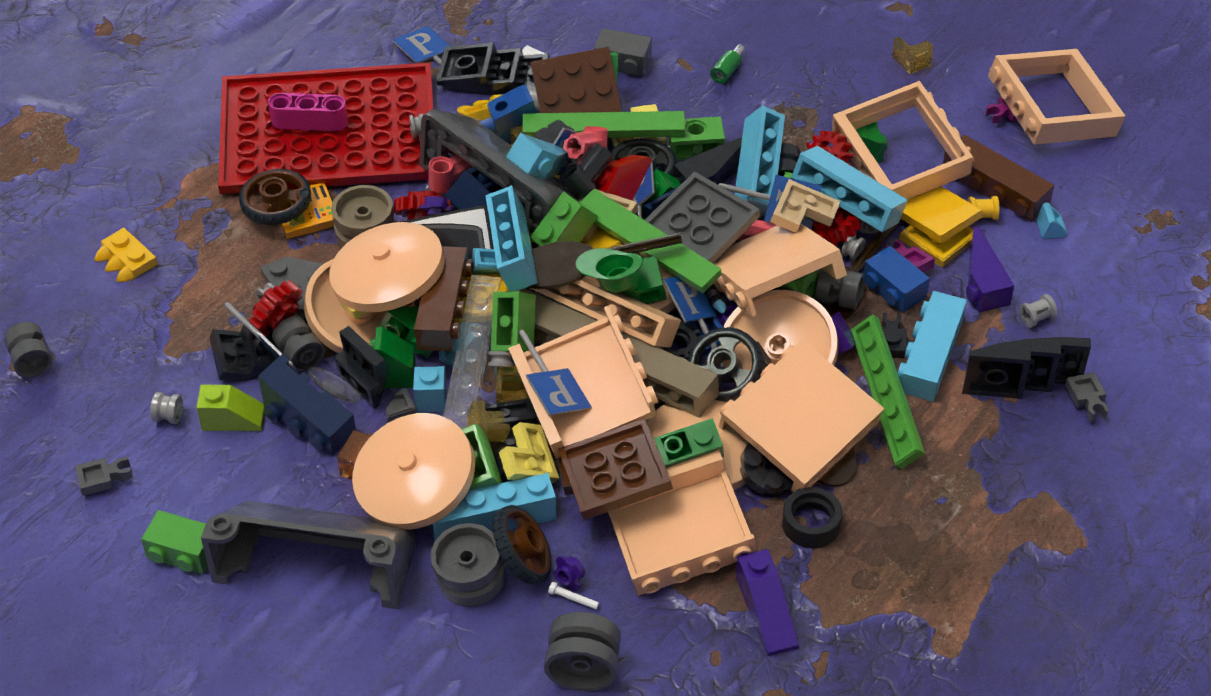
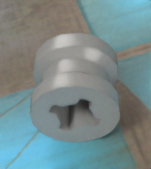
[150,392,183,424]

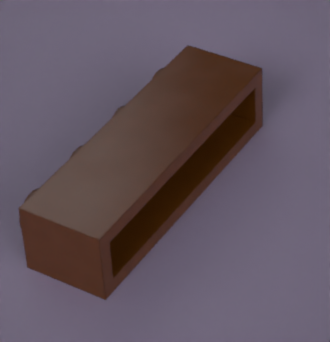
[943,134,1054,222]
[414,247,473,351]

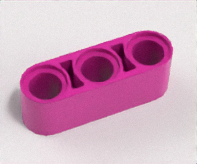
[268,93,348,131]

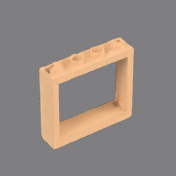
[988,49,1126,145]
[832,81,974,200]

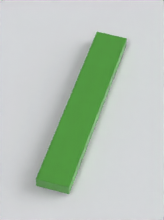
[523,111,685,138]
[580,189,722,293]
[851,314,925,470]

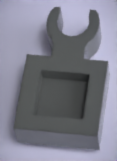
[1065,372,1109,422]
[75,457,133,496]

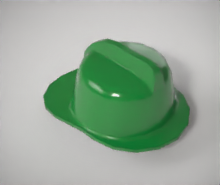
[576,248,643,293]

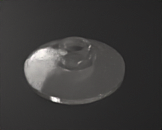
[308,367,362,403]

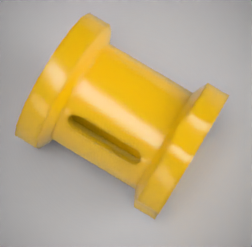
[968,196,1000,220]

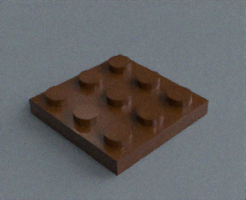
[530,47,622,113]
[558,418,673,521]

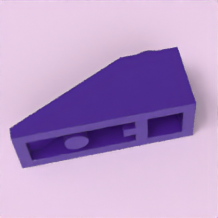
[966,226,1014,313]
[736,549,799,656]

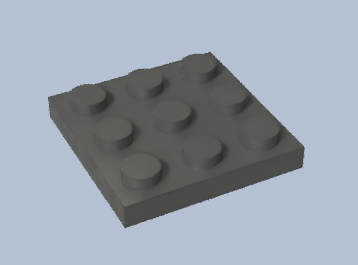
[645,171,760,263]

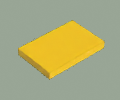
[901,186,982,243]

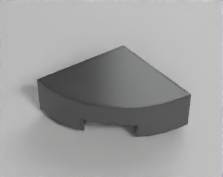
[386,388,416,423]

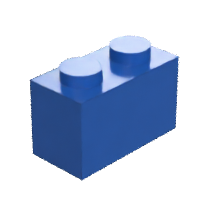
[863,246,930,313]

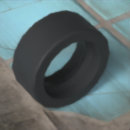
[782,487,842,548]

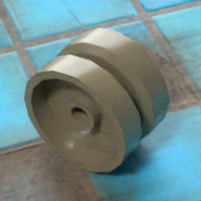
[331,185,395,248]

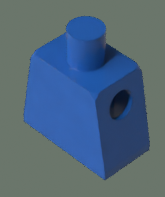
[480,84,536,144]

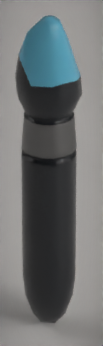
[705,284,726,314]

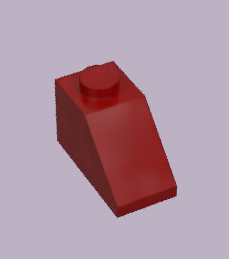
[595,155,652,201]

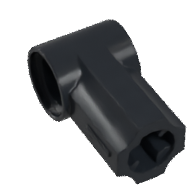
[559,143,613,200]

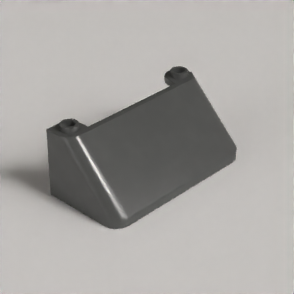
[419,109,579,248]
[201,501,416,609]

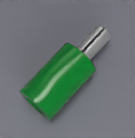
[710,44,745,84]

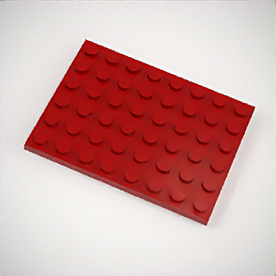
[218,62,434,194]

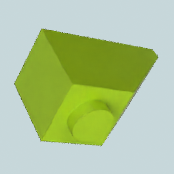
[196,385,265,431]

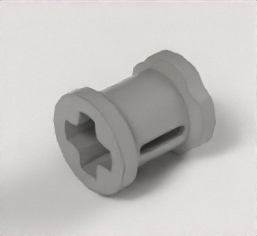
[1019,294,1058,328]

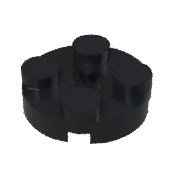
[740,443,794,496]

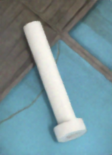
[548,582,599,610]

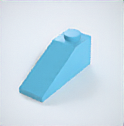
[506,133,568,179]

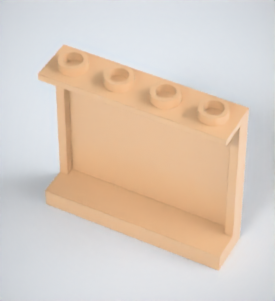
[713,224,847,316]
[508,306,658,459]
[718,340,885,492]
[608,450,757,596]

